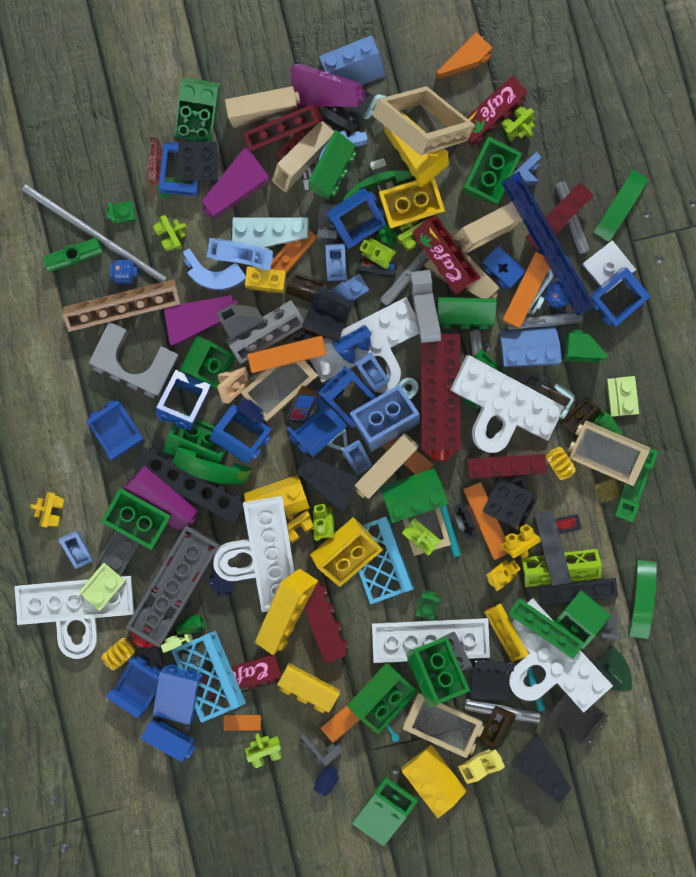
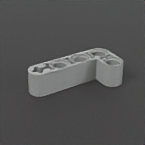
[411,270,441,343]

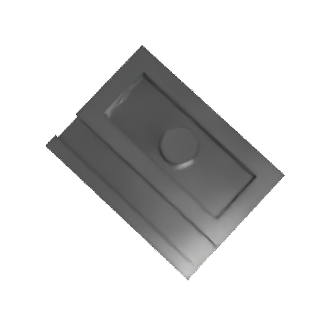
[96,530,140,576]

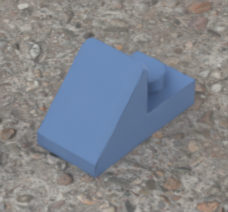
[508,152,542,186]
[325,244,346,281]
[331,274,369,302]
[355,352,390,392]
[341,440,373,475]
[59,531,93,569]

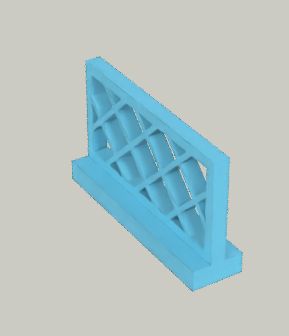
[359,516,415,604]
[171,631,246,723]

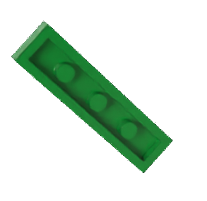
[508,598,585,660]

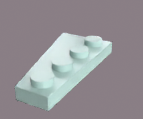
[232,218,309,248]

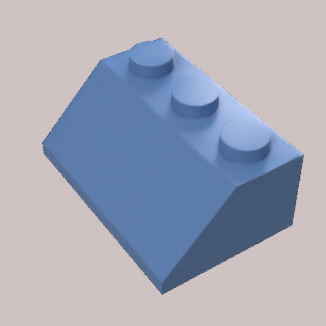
[319,35,386,86]
[499,327,561,369]
[350,385,420,452]

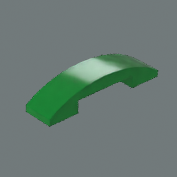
[343,170,415,201]
[593,170,649,243]
[172,447,252,484]
[614,448,659,523]
[629,560,657,639]

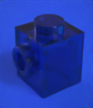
[210,569,234,596]

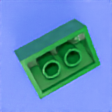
[308,130,357,200]
[460,136,522,205]
[436,298,497,330]
[163,412,234,464]
[380,468,448,523]
[101,488,171,550]
[406,636,470,709]
[347,663,418,735]

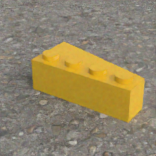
[383,110,449,188]
[255,568,318,655]

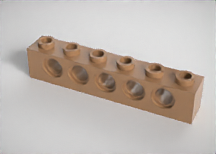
[63,279,180,332]

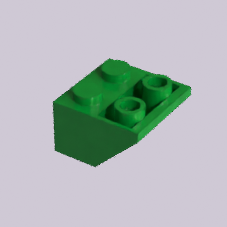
[554,590,611,649]

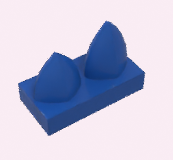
[332,325,372,364]

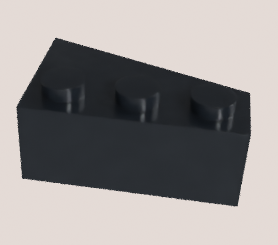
[297,455,358,513]
[511,733,571,804]

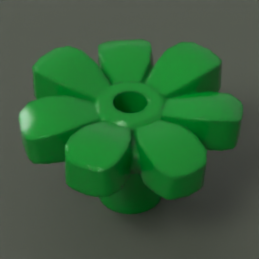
[377,223,397,248]

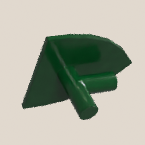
[593,645,632,691]

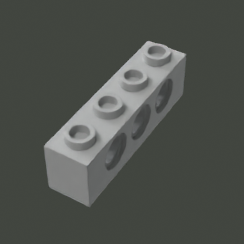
[225,300,304,364]

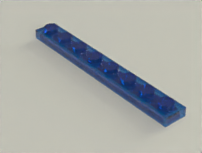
[501,172,595,316]

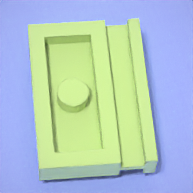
[606,376,639,417]
[78,563,126,611]
[161,634,194,653]

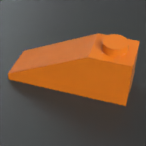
[436,32,492,80]

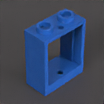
[159,142,200,197]
[325,188,386,249]
[588,267,651,327]
[318,366,376,428]
[156,370,211,431]
[209,404,271,464]
[141,717,196,762]

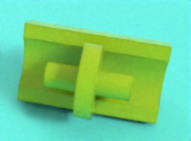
[501,106,536,142]
[153,215,187,252]
[397,219,427,251]
[360,237,396,269]
[313,504,335,541]
[402,518,441,556]
[245,733,281,768]

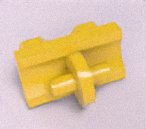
[30,492,64,528]
[285,510,314,544]
[501,524,541,558]
[486,560,520,591]

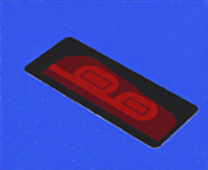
[555,514,582,534]

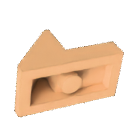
[217,367,251,403]

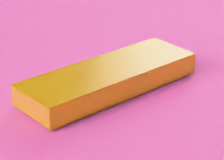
[484,603,529,662]

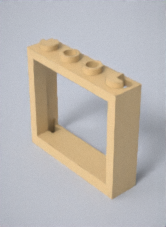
[372,86,475,155]

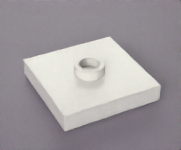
[582,240,636,294]

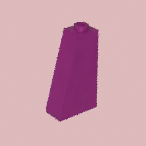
[290,64,365,107]
[202,147,270,220]
[164,295,238,347]
[122,466,197,531]

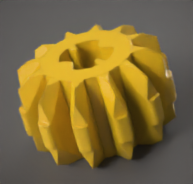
[546,447,575,480]
[101,638,135,670]

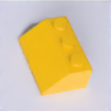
[378,178,445,229]
[244,475,310,517]
[310,517,383,587]
[277,663,340,713]
[401,744,467,818]

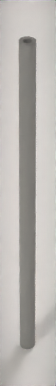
[22,184,167,283]

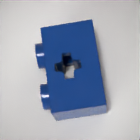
[481,246,526,291]

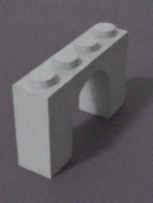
[89,322,180,398]

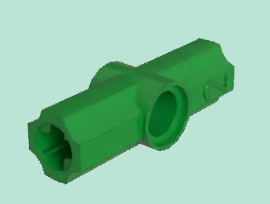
[43,237,103,272]

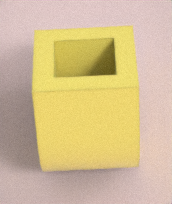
[458,749,505,784]

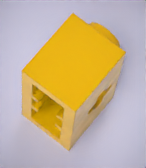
[245,266,286,294]

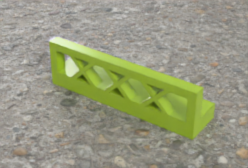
[521,549,602,587]

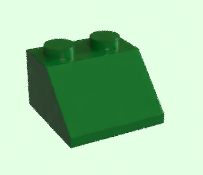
[562,330,607,363]
[180,336,236,390]

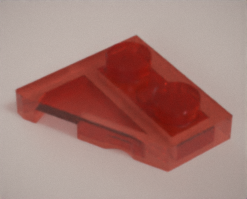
[276,130,307,163]
[148,137,163,184]

